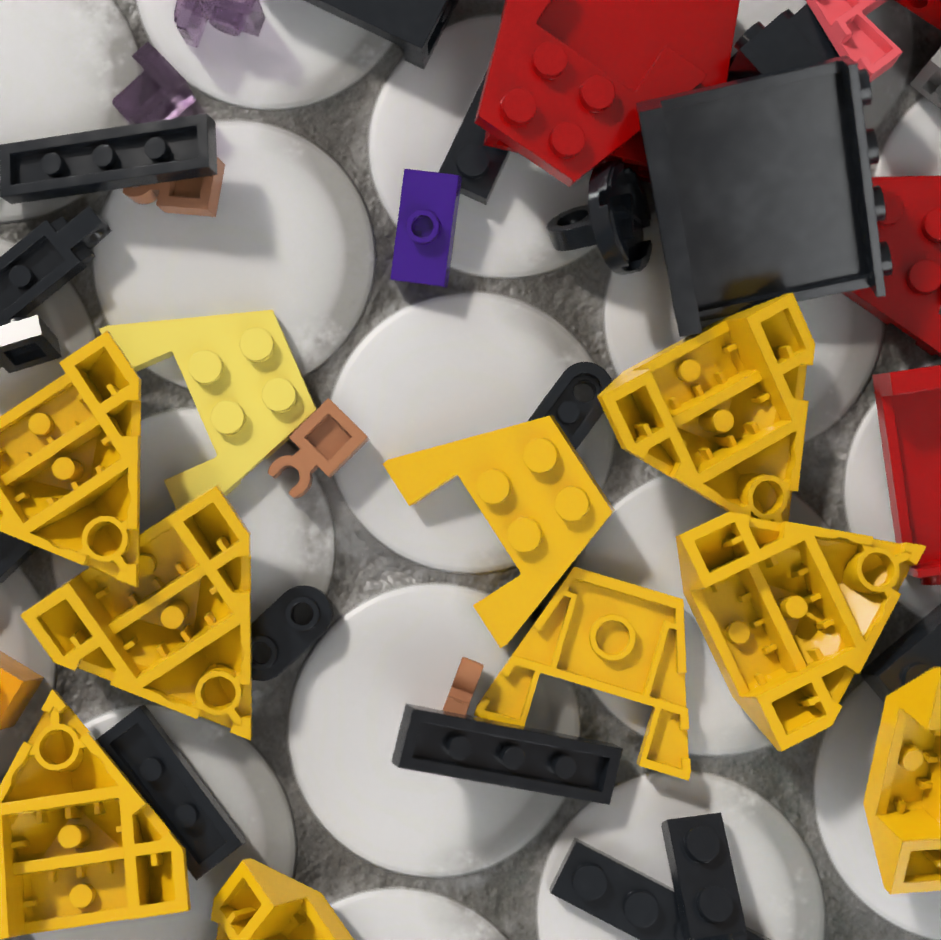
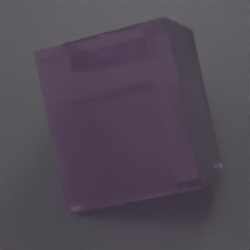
[112,42,196,125]

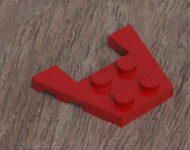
[474,0,708,187]
[842,176,941,357]

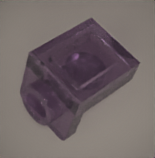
[174,0,265,48]

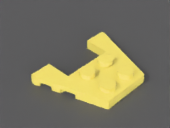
[99,310,317,509]

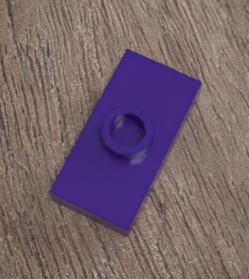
[390,169,462,288]

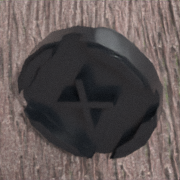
[546,159,652,275]

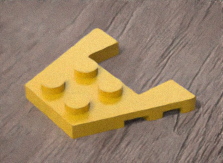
[383,415,615,648]
[474,567,691,781]

